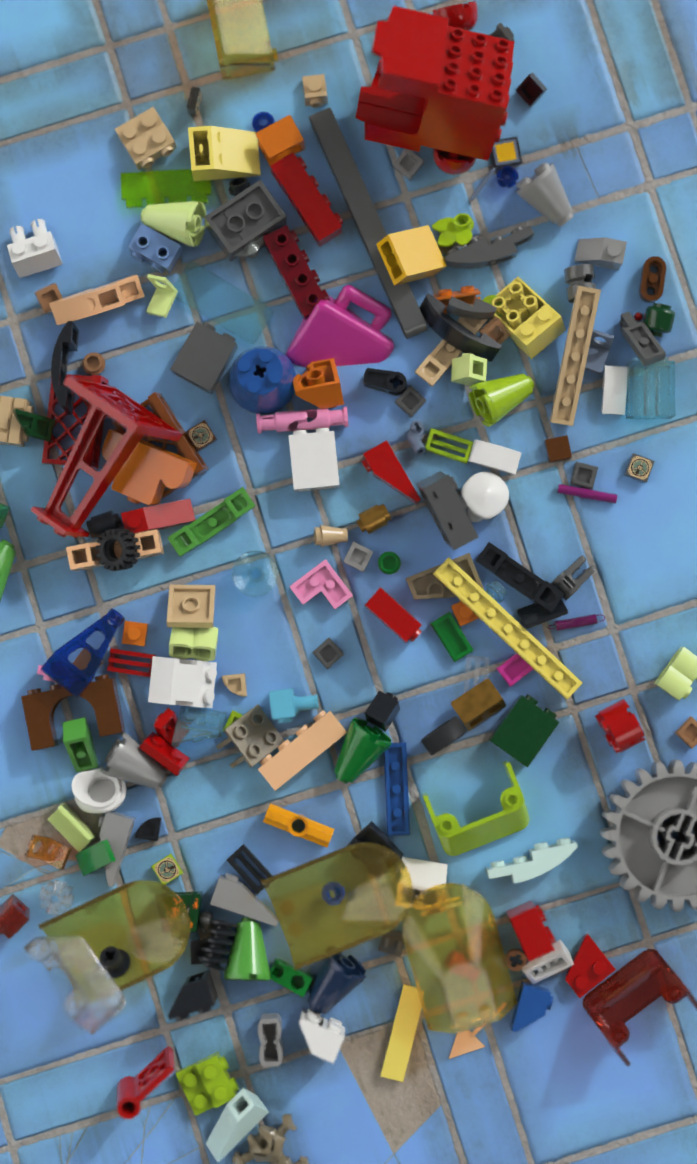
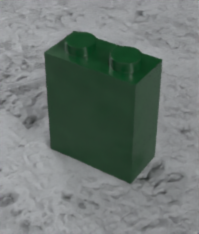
[488,694,559,767]

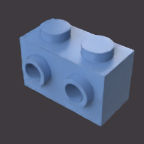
[128,223,183,274]

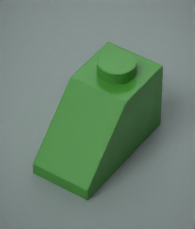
[63,717,98,773]

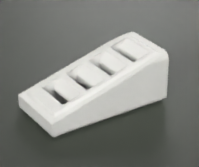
[522,940,574,984]

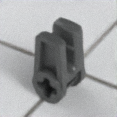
[550,555,596,600]

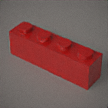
[270,152,344,247]

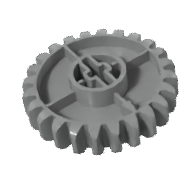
[600,759,697,912]

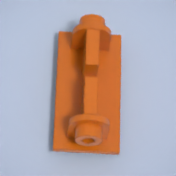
[433,286,481,313]

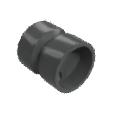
[564,264,596,303]

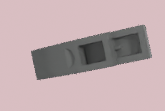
[444,226,534,269]

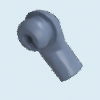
[407,420,426,455]

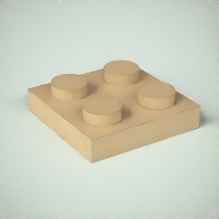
[167,585,216,628]

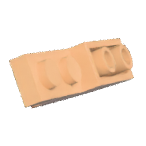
[49,274,145,325]

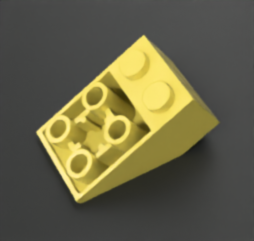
[188,126,261,181]
[492,277,566,359]

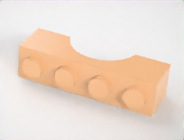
[66,529,164,572]

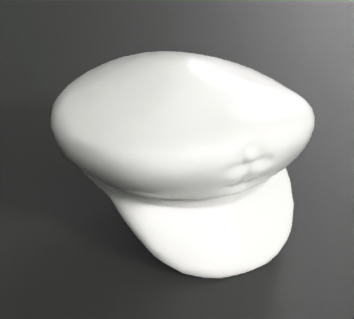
[460,472,509,522]
[72,768,127,814]

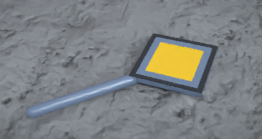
[470,136,522,201]

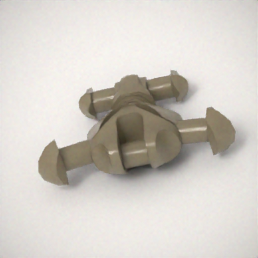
[232,1114,309,1164]

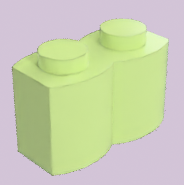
[169,627,218,661]
[654,647,697,700]

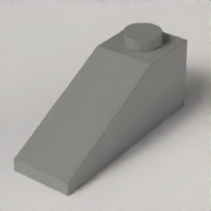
[98,811,136,887]
[210,873,279,926]

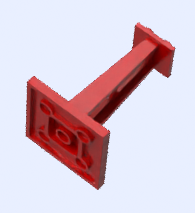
[30,376,183,538]

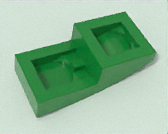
[75,839,116,877]

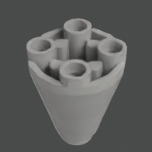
[516,162,574,227]

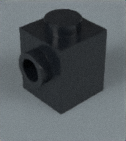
[365,690,400,732]

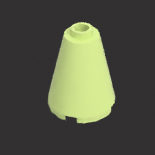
[141,201,206,247]

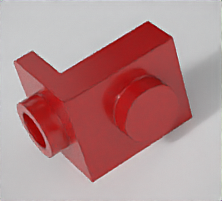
[153,708,189,747]

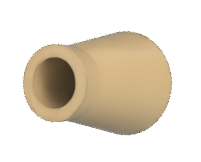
[314,525,348,547]

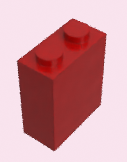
[364,587,422,643]

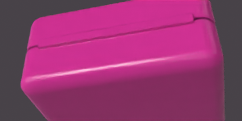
[286,285,394,368]

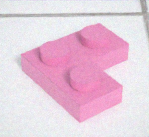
[289,559,353,609]

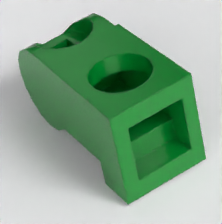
[270,958,315,997]

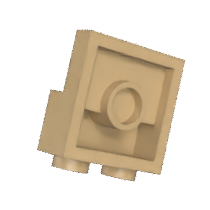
[115,107,177,170]

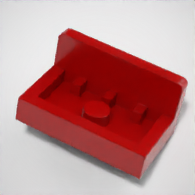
[139,732,190,776]

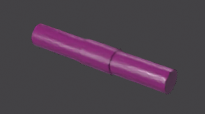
[557,484,617,504]

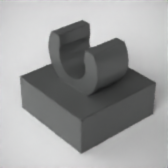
[378,927,407,957]

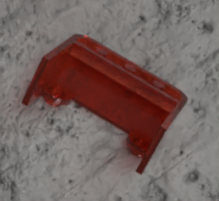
[582,949,697,1067]

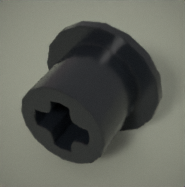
[100,946,131,979]

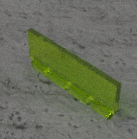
[121,169,212,208]

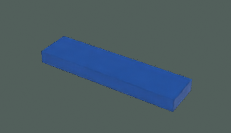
[384,742,410,836]

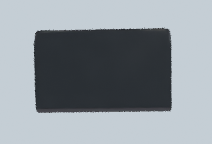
[517,599,568,629]

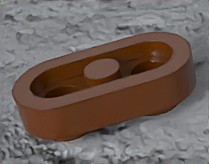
[639,256,666,303]

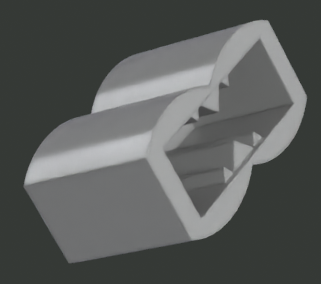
[258,1013,284,1067]

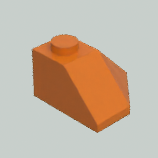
[293,358,344,409]

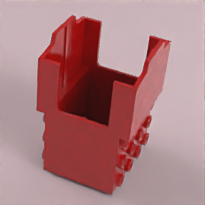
[355,5,514,161]

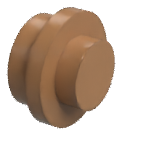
[82,352,106,375]

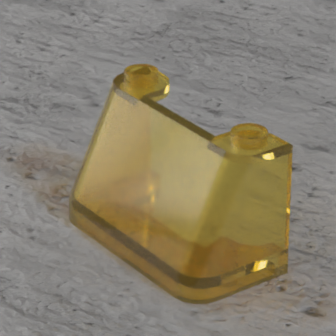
[207,0,278,80]

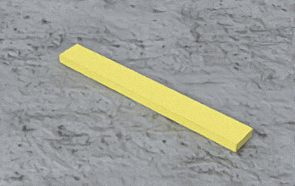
[433,557,583,700]

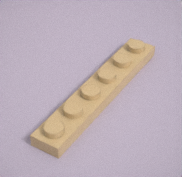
[550,286,601,426]

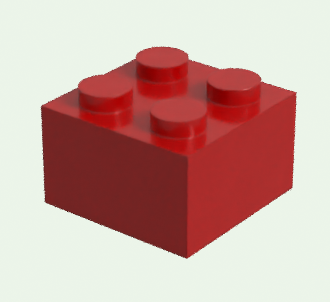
[506,901,556,962]

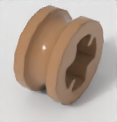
[505,949,527,972]

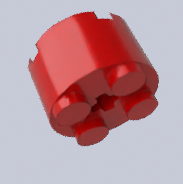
[595,699,645,754]

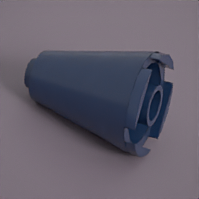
[307,947,366,1014]

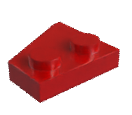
[564,933,616,998]

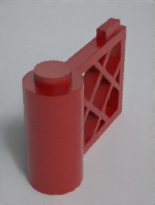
[117,1046,175,1119]

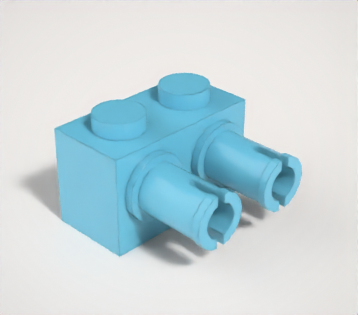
[269,688,319,723]

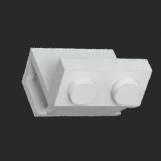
[148,656,217,708]

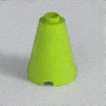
[468,373,534,427]

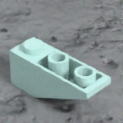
[206,1088,269,1162]

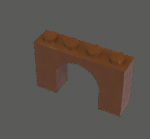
[21,674,126,751]

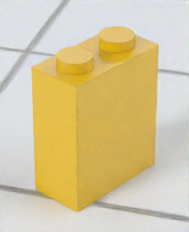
[376,225,447,286]

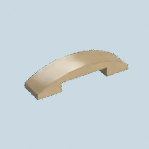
[415,304,488,387]

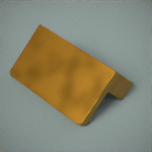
[451,678,506,732]

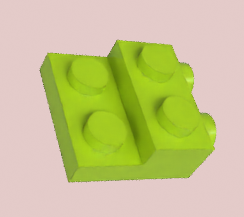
[175,1051,239,1116]

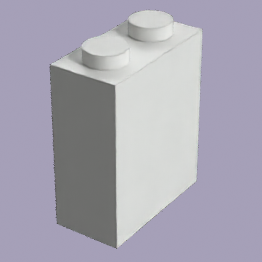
[288,428,340,492]

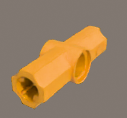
[263,803,334,848]

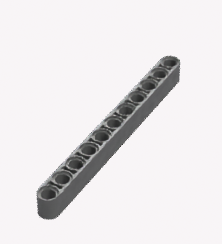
[309,107,428,339]

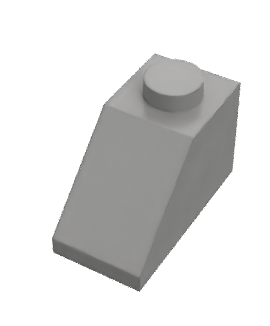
[574,237,627,270]

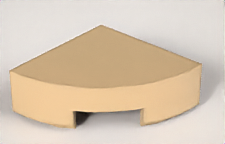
[222,673,247,696]

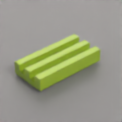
[425,428,474,464]

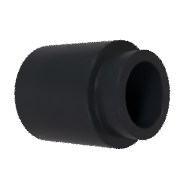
[86,510,122,539]

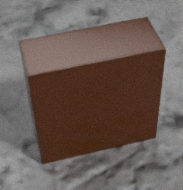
[544,435,572,463]

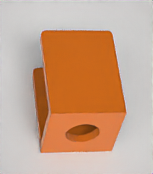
[256,115,305,166]

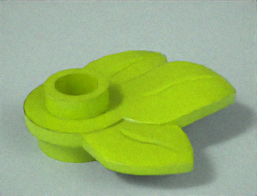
[432,213,474,247]

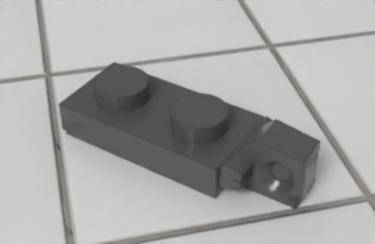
[619,312,666,366]

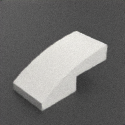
[601,365,628,415]
[468,440,521,474]

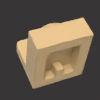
[302,74,328,107]

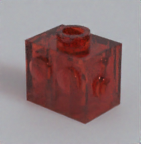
[0,894,30,939]

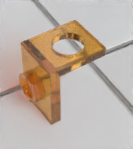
[24,834,72,870]

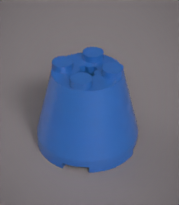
[229,346,296,415]

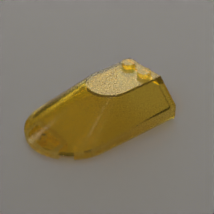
[261,842,412,970]
[38,880,191,1012]
[402,883,517,1034]

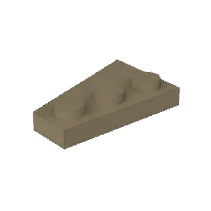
[405,553,485,600]

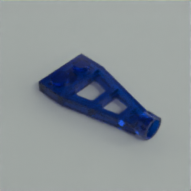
[41,608,125,698]

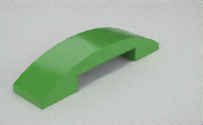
[168,487,256,557]

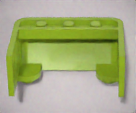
[422,761,530,856]

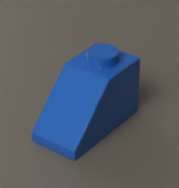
[510,981,553,1032]

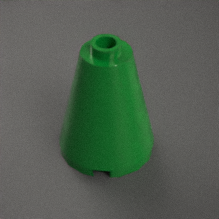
[334,717,392,784]

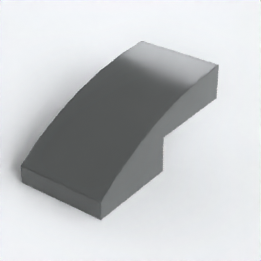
[446,297,497,319]

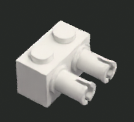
[7,219,63,278]

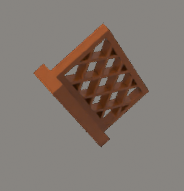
[113,392,209,499]

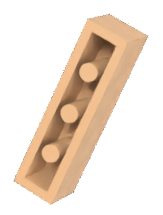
[258,710,347,791]

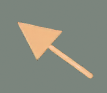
[449,1002,505,1059]

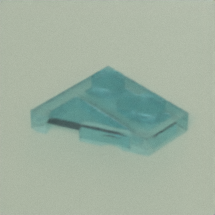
[172,705,227,747]

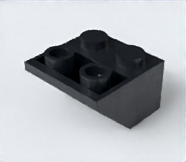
[168,970,218,1021]

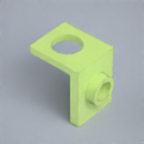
[146,274,178,318]

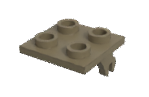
[216,704,284,768]

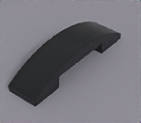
[419,293,502,362]
[51,321,79,415]
[476,542,565,613]

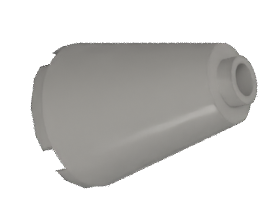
[100,732,168,789]

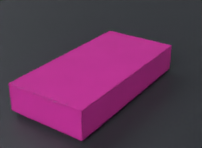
[496,653,533,687]

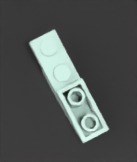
[486,838,578,884]

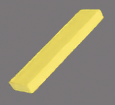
[380,984,426,1082]

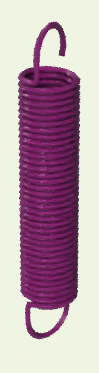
[547,614,605,631]

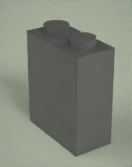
[170,322,238,394]

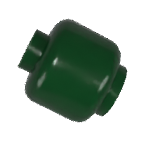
[643,303,675,337]

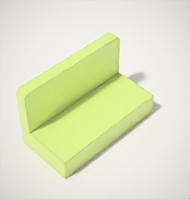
[47,803,97,852]

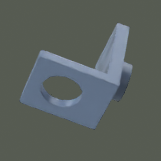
[585,329,614,375]

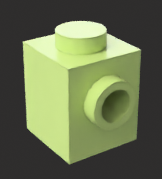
[451,353,487,386]

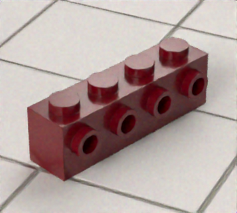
[263,225,330,320]

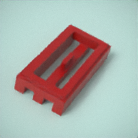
[107,648,157,677]

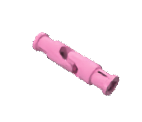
[256,407,348,434]

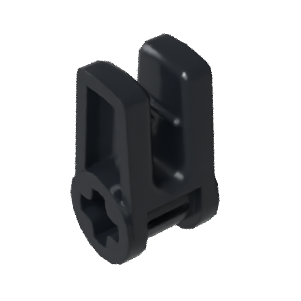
[363,368,407,396]

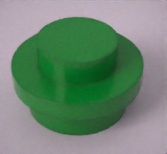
[378,552,401,575]

